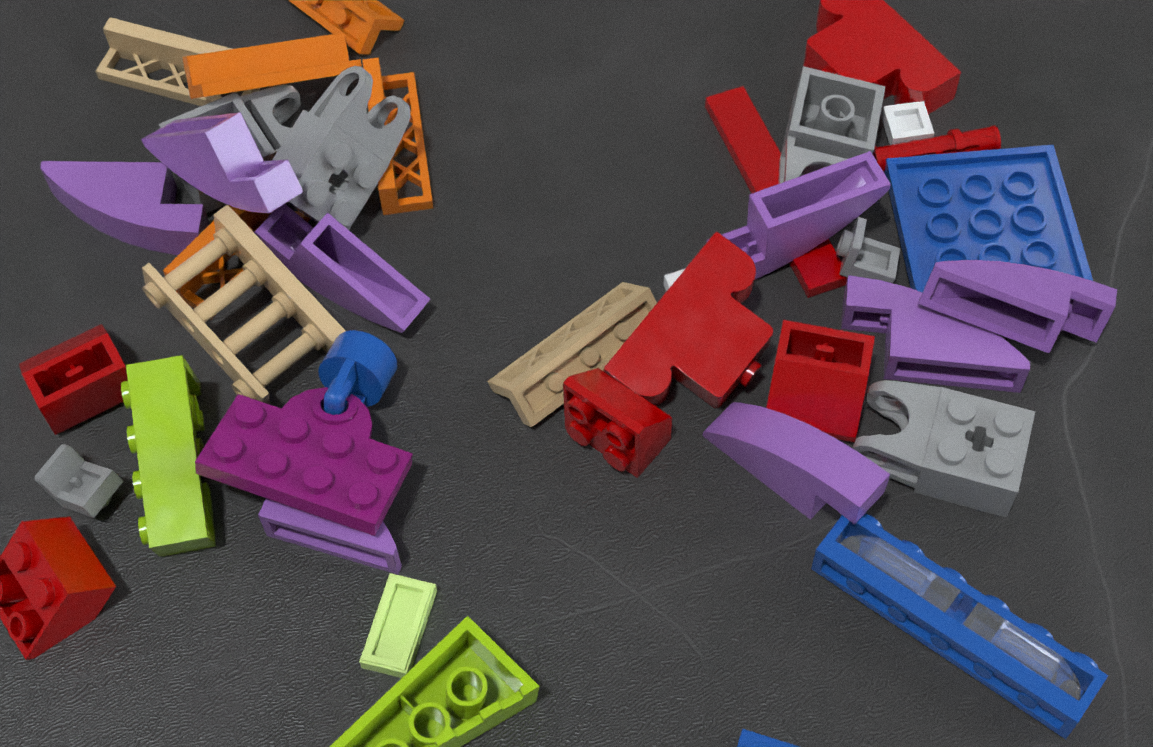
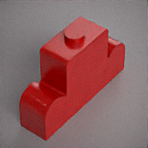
[803,0,961,115]
[603,231,773,408]

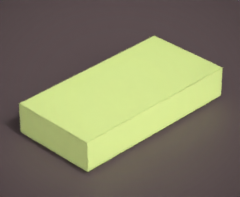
[359,573,437,678]

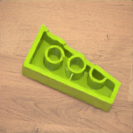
[121,355,216,557]
[330,616,540,747]

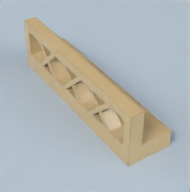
[96,17,260,106]
[487,282,657,427]

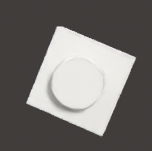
[881,102,934,145]

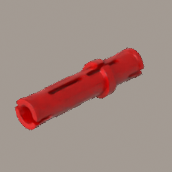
[872,125,1001,172]

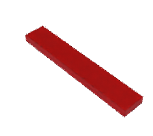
[705,86,848,298]

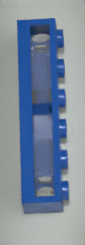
[811,514,1109,739]

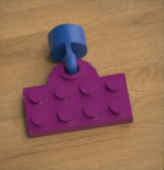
[195,330,413,536]

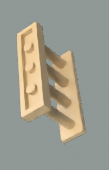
[142,205,345,405]

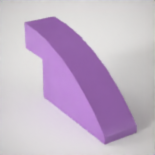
[141,112,303,213]
[707,151,891,280]
[40,161,210,255]
[254,204,430,333]
[918,260,1117,353]
[841,275,1030,393]
[703,402,890,524]
[258,498,402,575]

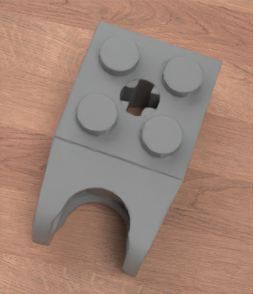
[272,66,411,230]
[778,66,885,184]
[159,85,301,213]
[852,380,1036,518]

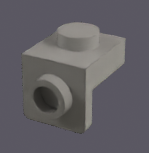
[836,217,900,283]
[35,444,123,518]

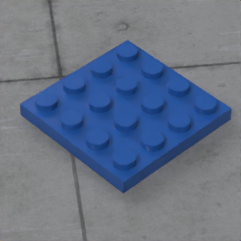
[884,145,1093,292]

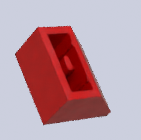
[766,320,875,442]
[19,324,128,435]
[563,368,672,478]
[0,516,116,660]

